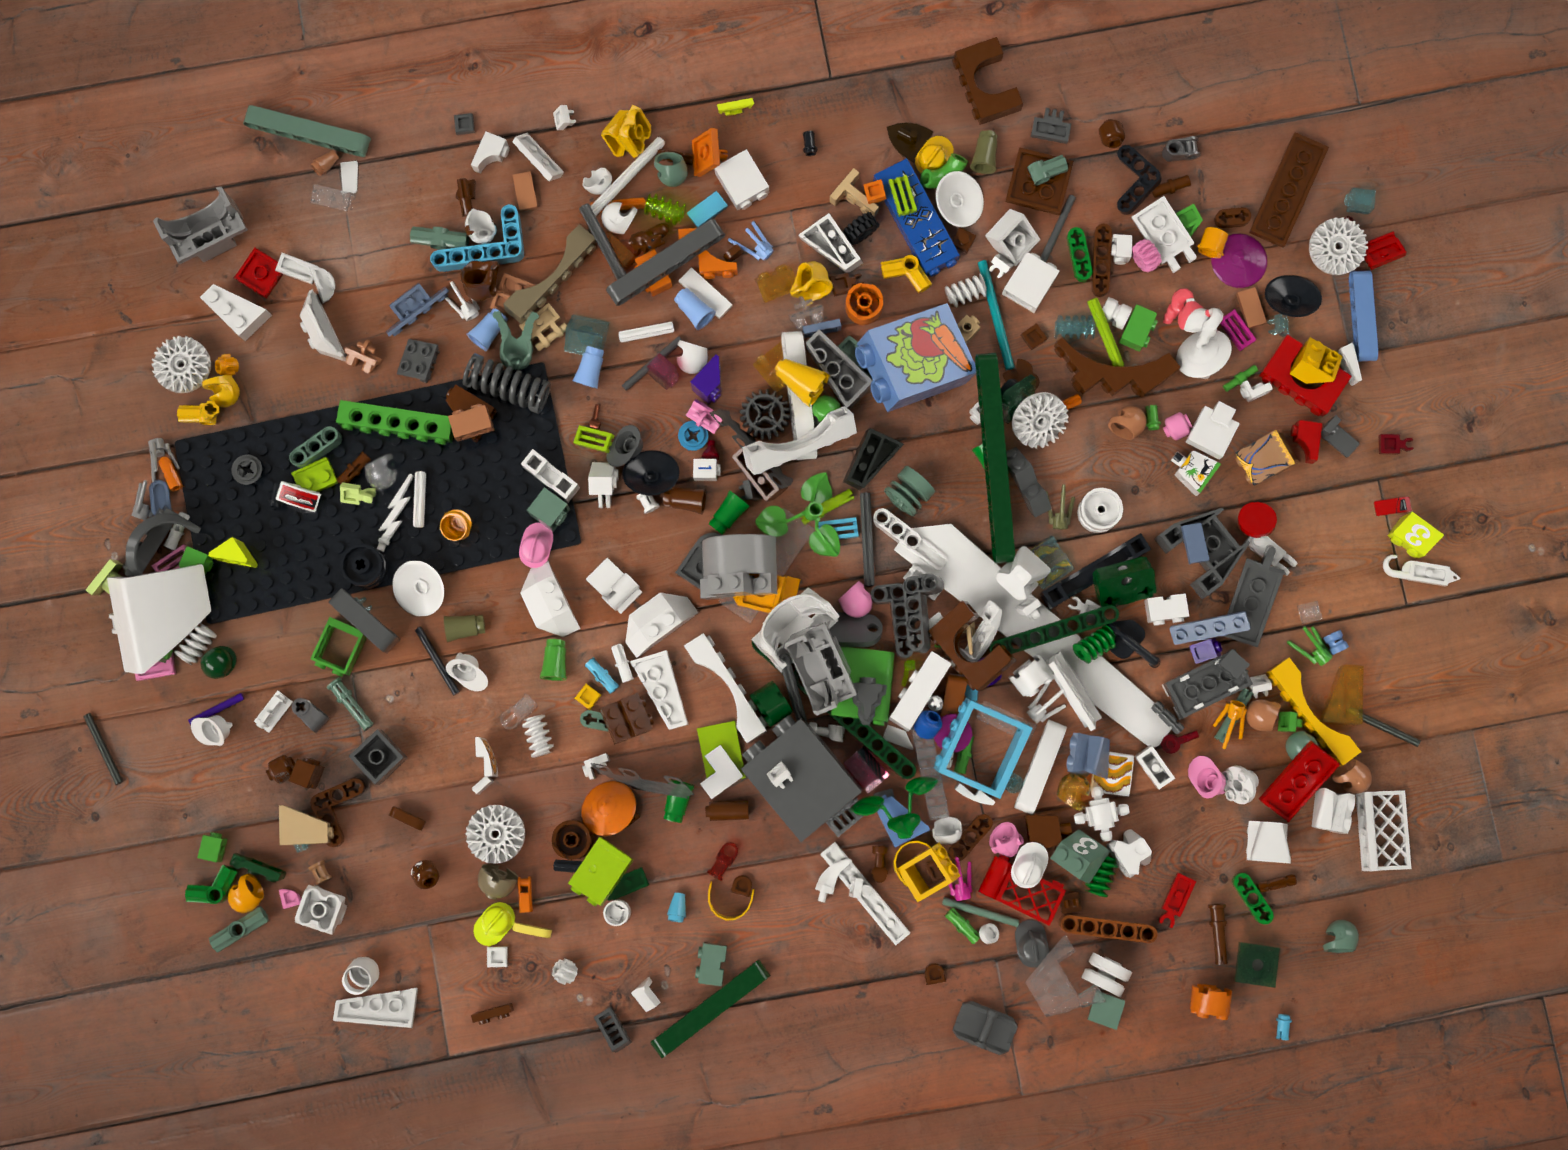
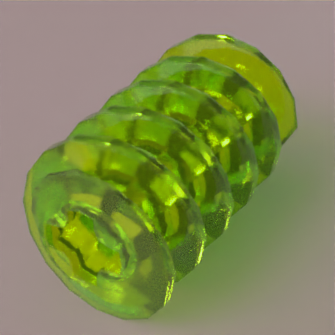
[644,193,686,225]

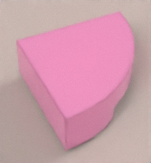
[279,889,302,909]

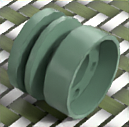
[884,466,935,517]

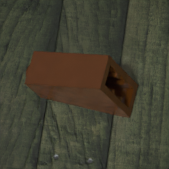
[446,385,497,443]

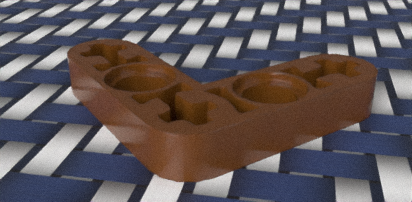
[310,778,366,847]

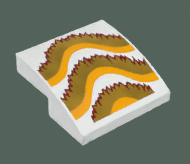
[475,737,498,777]
[1090,752,1134,797]

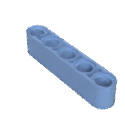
[1349,271,1378,362]

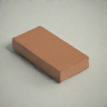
[512,171,538,212]
[1236,287,1267,329]

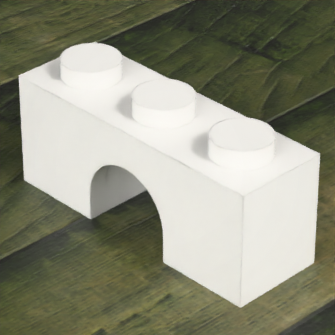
[521,449,580,503]

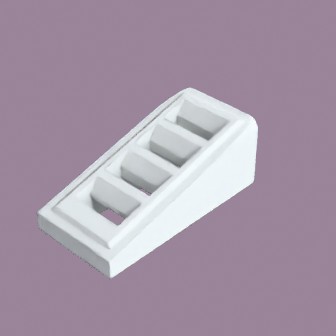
[1336,343,1362,386]

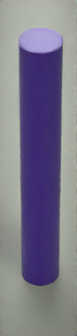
[188,693,244,725]

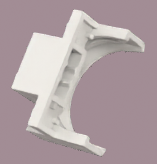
[751,587,840,673]

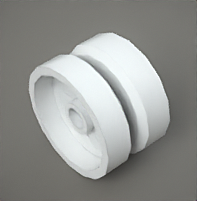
[1077,488,1123,533]
[1081,953,1133,998]

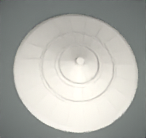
[936,171,984,227]
[1176,330,1232,378]
[393,561,444,616]

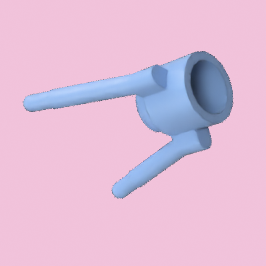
[728,221,774,261]

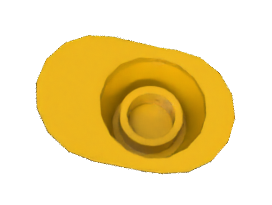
[915,136,954,173]

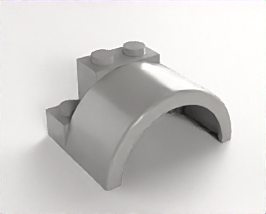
[700,534,778,600]

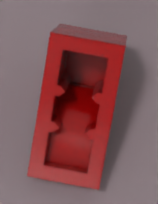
[1291,420,1322,464]

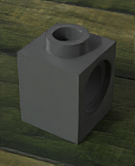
[1216,649,1250,681]

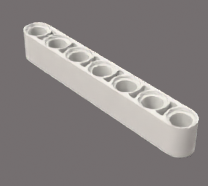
[781,331,817,460]

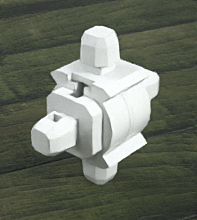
[1074,786,1130,842]

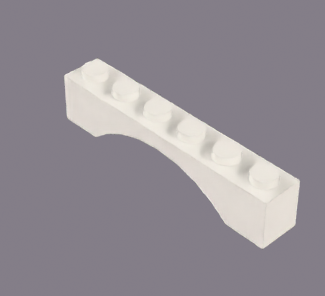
[742,406,857,475]
[684,633,768,744]

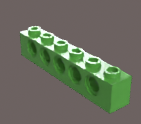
[336,400,453,445]

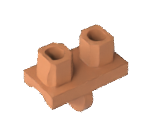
[344,340,383,374]

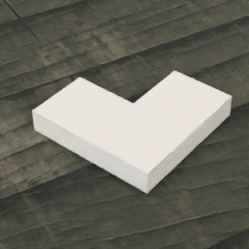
[700,745,743,799]

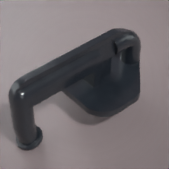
[1106,619,1160,668]

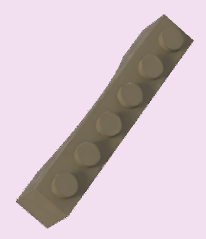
[503,224,597,325]

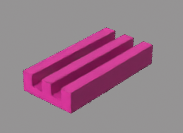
[1220,309,1256,351]

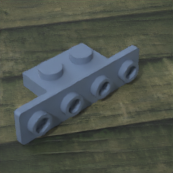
[385,282,449,336]
[1169,611,1251,645]

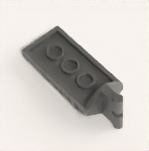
[1224,545,1285,647]

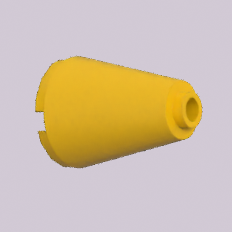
[775,359,830,407]

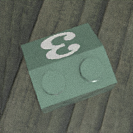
[1050,830,1110,883]

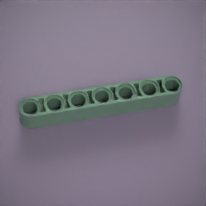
[243,105,371,157]

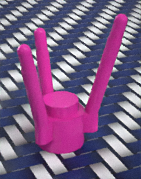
[945,857,973,901]

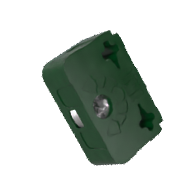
[1093,557,1157,609]

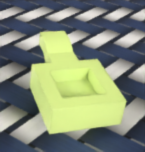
[340,483,376,505]

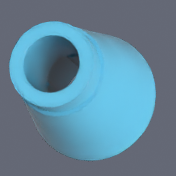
[667,893,686,923]

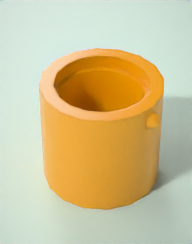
[1197,227,1228,258]

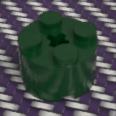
[749,681,793,727]

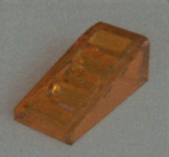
[605,231,636,270]

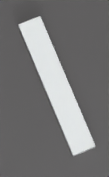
[820,842,910,945]

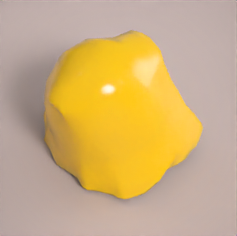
[790,261,833,302]

